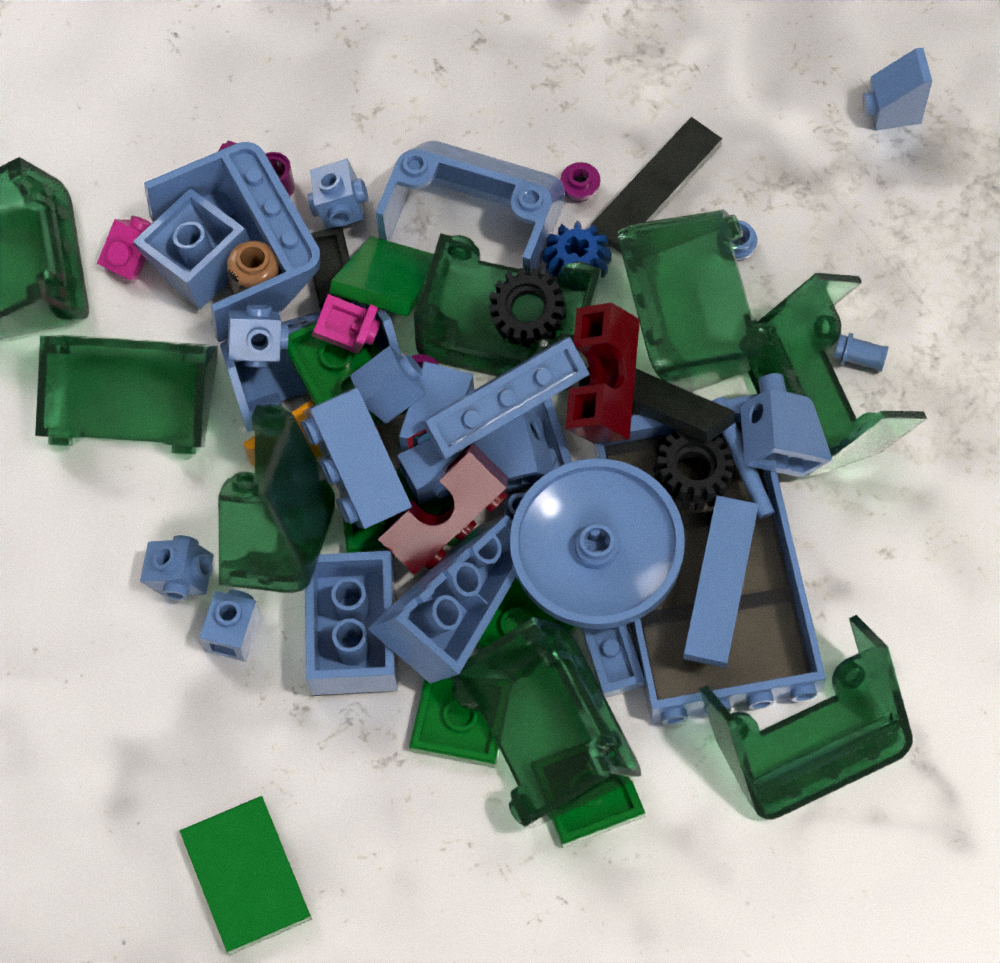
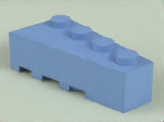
[367,515,516,684]

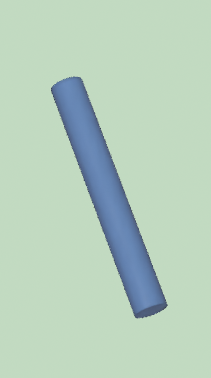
[712,397,775,519]

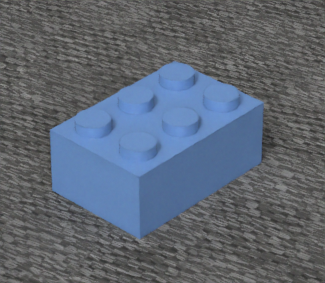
[300,387,412,529]
[304,551,398,695]

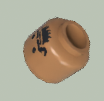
[227,241,280,294]

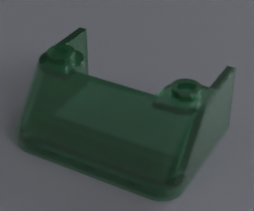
[739,273,927,476]
[699,615,913,820]

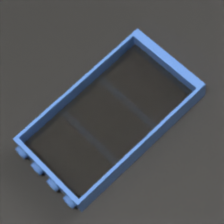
[593,394,826,725]

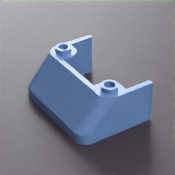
[375,141,565,273]
[144,142,320,343]
[220,301,402,432]

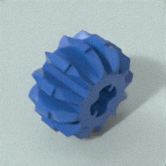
[542,220,612,292]

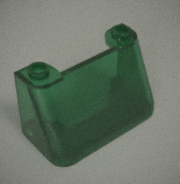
[0,157,89,340]
[617,209,773,392]
[414,233,601,390]
[35,335,218,454]
[218,404,335,593]
[450,617,641,828]

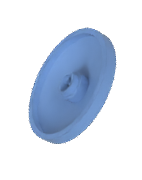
[510,458,685,629]

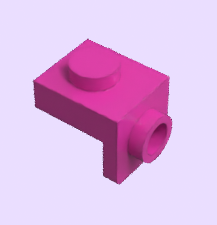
[97,215,152,280]
[312,294,381,355]

